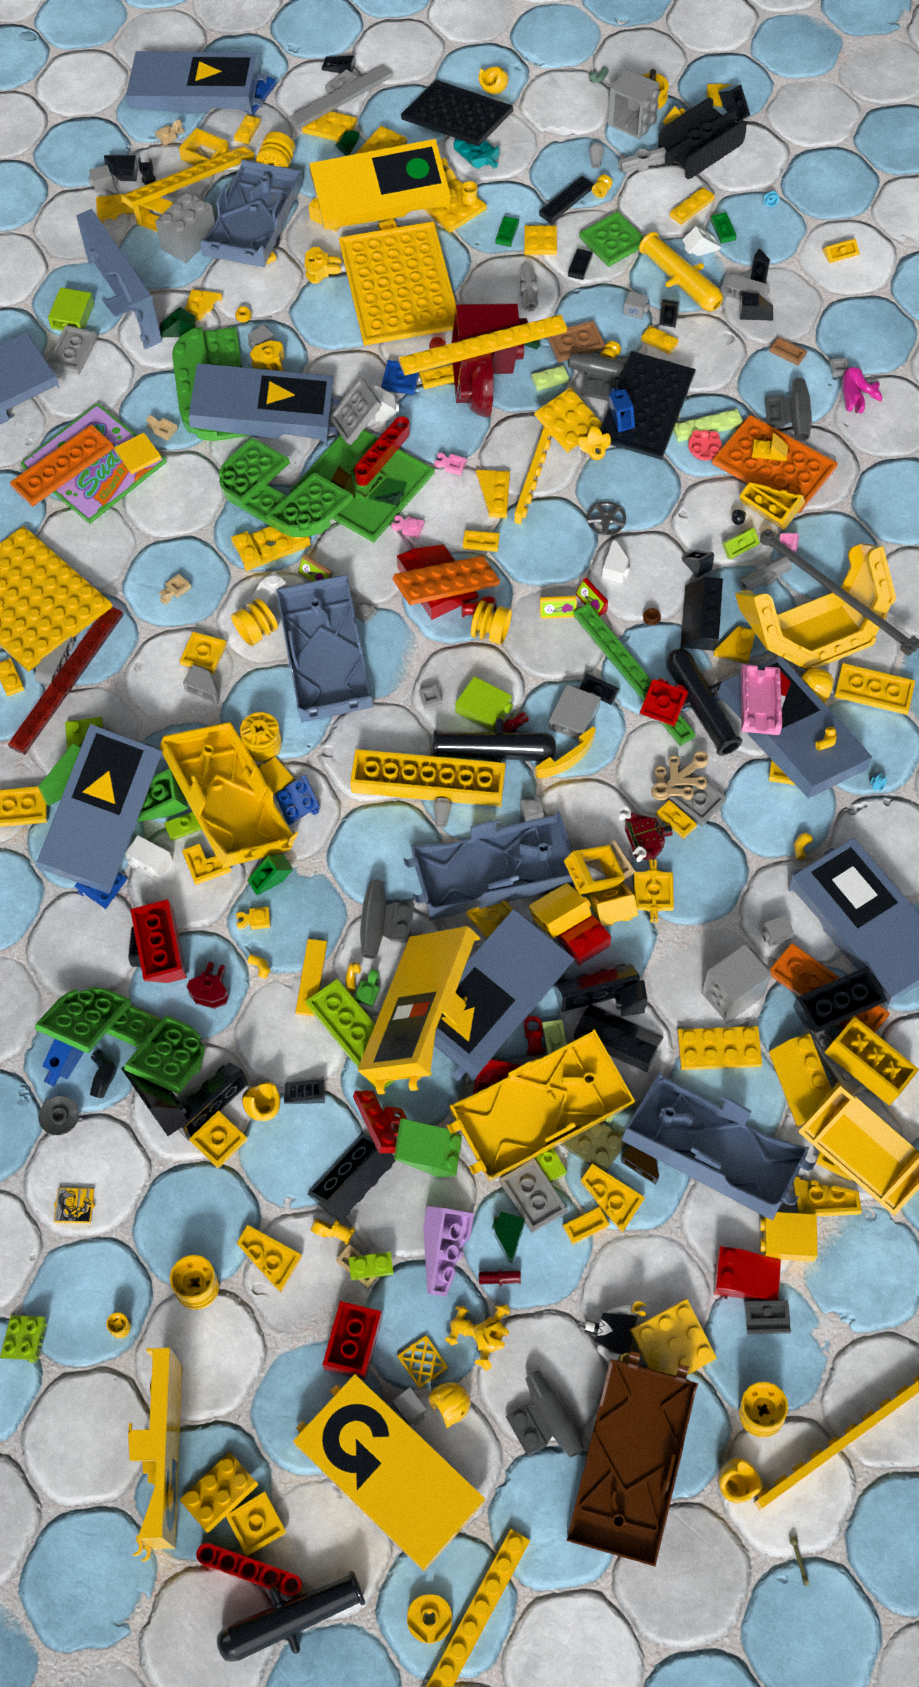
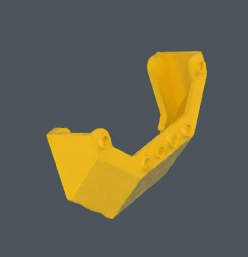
[735,543,896,670]

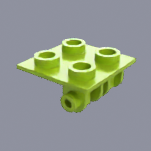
[0,1315,47,1363]

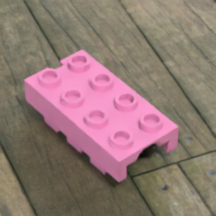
[740,664,782,735]

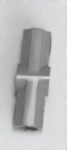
[618,147,666,173]
[520,265,538,312]
[739,556,792,591]

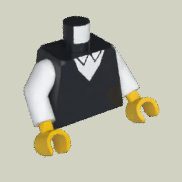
[584,1301,646,1363]

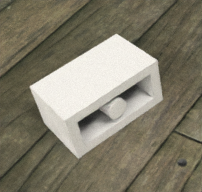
[125,836,173,879]

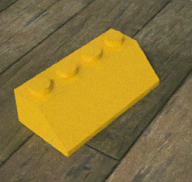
[769,1034,831,1127]

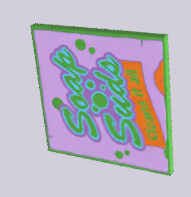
[20,403,167,524]

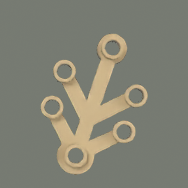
[651,751,709,800]

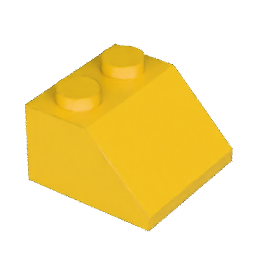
[587,882,638,926]

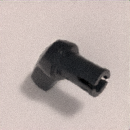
[90,1050,117,1098]

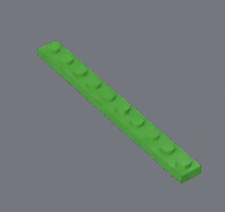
[573,603,696,746]

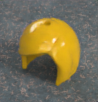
[478,67,509,95]
[801,668,833,703]
[242,1082,281,1121]
[429,1382,471,1428]
[718,1458,763,1503]

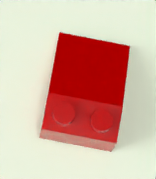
[556,914,611,966]
[713,1246,781,1301]

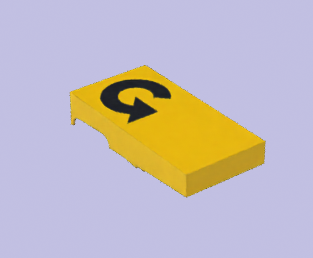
[128,1348,183,1562]
[293,1374,486,1572]

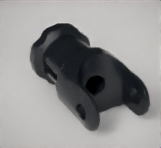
[138,158,156,185]

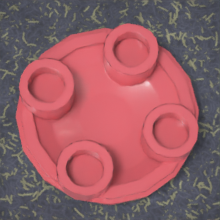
[688,430,722,461]

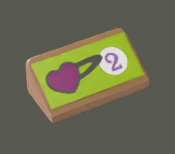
[298,554,332,582]

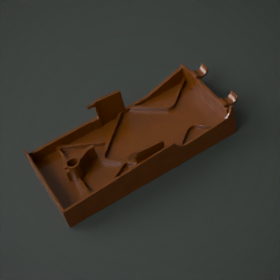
[567,1351,698,1567]

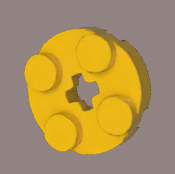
[407,1594,453,1644]

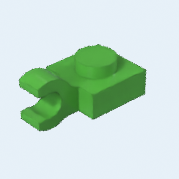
[354,969,380,1007]

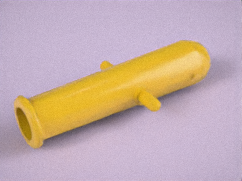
[639,231,723,312]

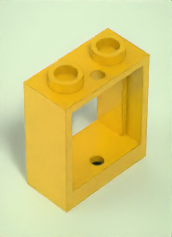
[179,128,230,165]
[134,197,174,232]
[564,845,625,895]

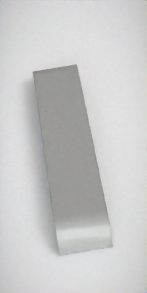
[35,632,80,686]

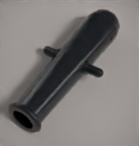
[665,648,743,756]
[433,718,556,763]
[217,1571,366,1662]

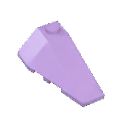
[423,1206,474,1296]

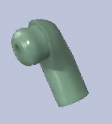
[588,67,609,83]

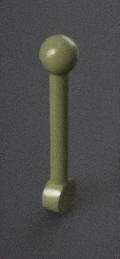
[790,1537,809,1586]

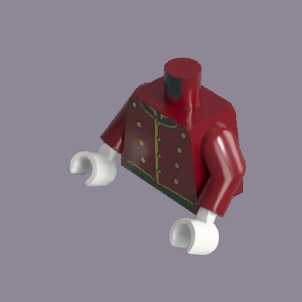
[618,806,673,862]

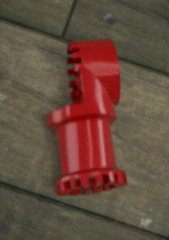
[461,596,497,617]
[524,1016,545,1056]

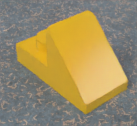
[752,433,788,461]

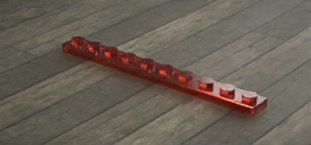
[8,607,124,755]

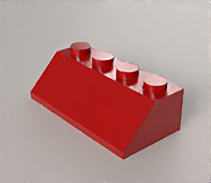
[130,899,187,983]

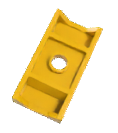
[231,526,311,571]

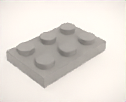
[47,325,98,374]
[659,765,727,826]
[499,1159,568,1234]

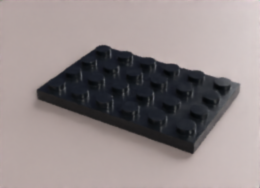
[401,80,514,146]
[600,351,696,460]

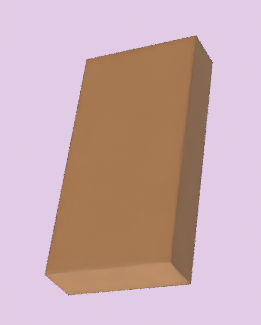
[769,337,807,366]

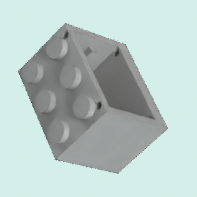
[608,69,660,140]
[155,191,215,263]
[702,944,771,1023]

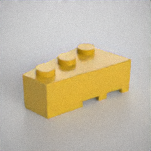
[739,482,805,531]

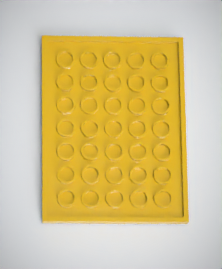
[338,221,456,346]
[0,526,113,672]

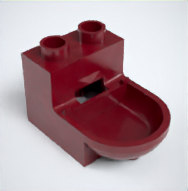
[451,304,528,418]

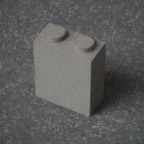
[549,685,601,740]

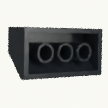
[680,577,723,651]
[555,964,640,1012]
[793,966,888,1034]
[574,1004,664,1072]
[178,1062,248,1141]
[121,1066,189,1136]
[307,1134,396,1221]

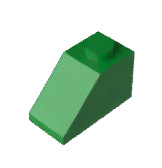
[247,855,293,895]

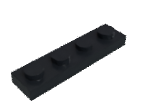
[539,176,594,223]

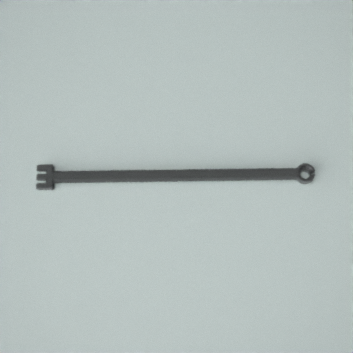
[760,529,919,656]

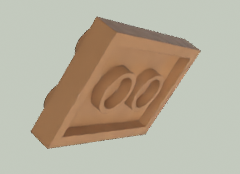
[547,321,605,363]

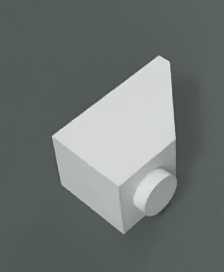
[682,226,721,256]
[374,386,399,421]
[602,540,631,584]
[249,571,287,609]

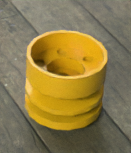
[256,131,296,168]
[231,598,278,647]
[471,600,512,645]
[240,712,282,762]
[169,1255,220,1310]
[739,1382,788,1438]

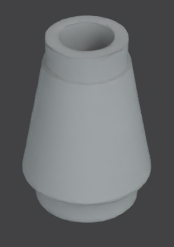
[589,143,605,169]
[433,798,452,827]

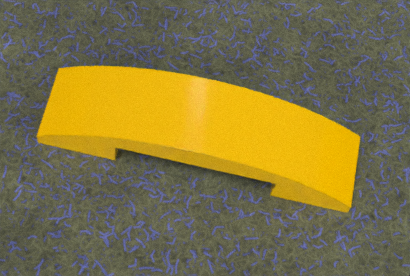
[535,726,596,779]

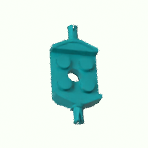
[453,139,500,169]

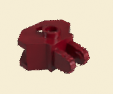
[186,962,229,1009]

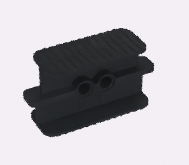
[658,98,747,179]

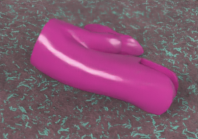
[842,367,882,414]

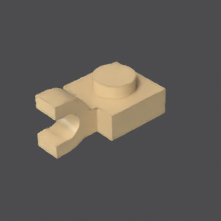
[155,119,184,146]
[146,415,178,441]
[159,574,191,605]

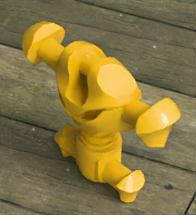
[445,1304,510,1371]

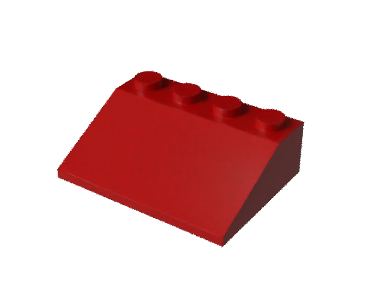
[397,544,479,620]

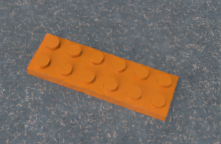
[10,424,114,507]
[392,555,500,605]
[770,943,890,1033]

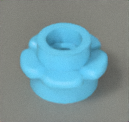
[764,191,779,207]
[870,773,887,791]

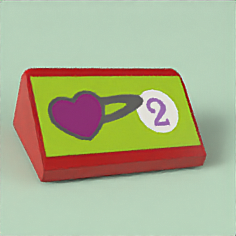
[576,578,608,616]

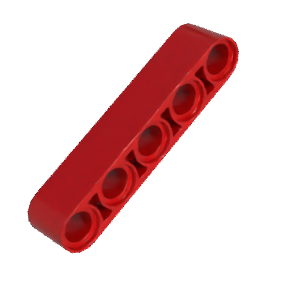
[354,416,410,486]
[196,1543,304,1598]

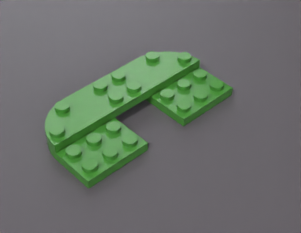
[172,327,251,441]
[219,438,353,537]
[35,987,205,1094]

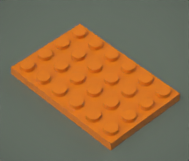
[712,415,838,513]

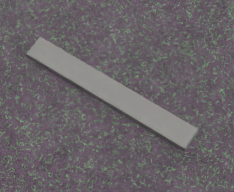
[289,65,392,129]

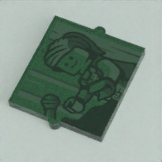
[369,476,407,506]

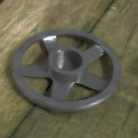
[587,502,626,535]

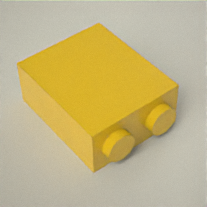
[528,883,591,939]
[759,1212,818,1262]

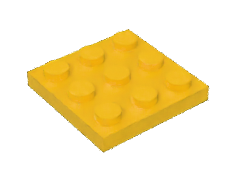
[423,178,487,233]
[534,387,602,453]
[630,1299,717,1376]

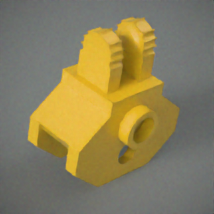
[304,247,342,283]
[250,340,285,371]

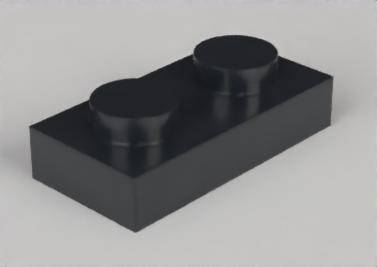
[568,248,593,280]

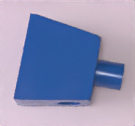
[609,388,635,432]
[42,1039,84,1087]

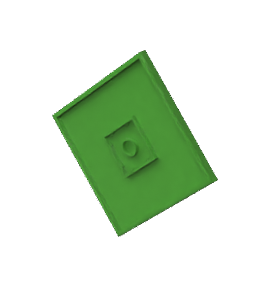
[290,429,435,543]

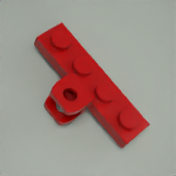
[353,1090,407,1153]

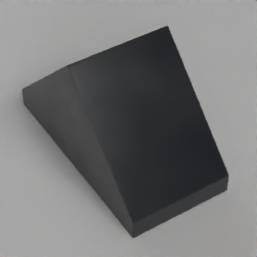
[682,550,714,578]

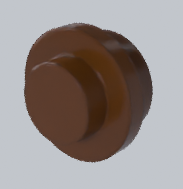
[643,608,661,626]

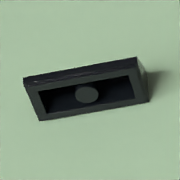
[750,249,770,284]
[579,673,621,705]

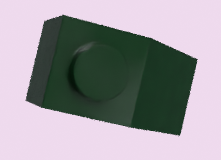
[159,307,196,337]
[492,1211,525,1264]

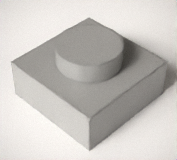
[829,358,849,377]
[419,685,442,709]

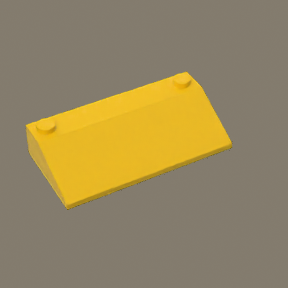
[798,1081,919,1216]

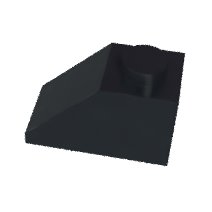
[719,84,750,122]
[104,155,138,181]
[740,293,773,321]
[659,298,681,328]
[615,980,648,1016]

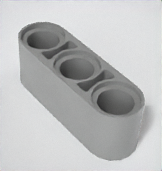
[720,274,770,301]

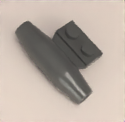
[568,353,626,401]
[765,378,812,441]
[360,880,414,959]
[505,1370,585,1458]

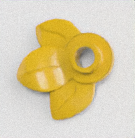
[577,425,611,460]

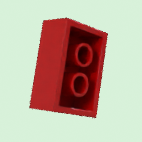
[322,1301,383,1381]

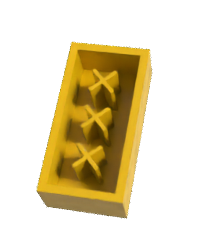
[824,1016,919,1106]

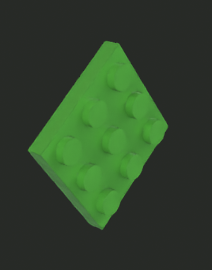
[579,211,644,267]

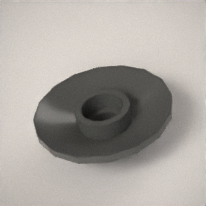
[38,1096,79,1136]

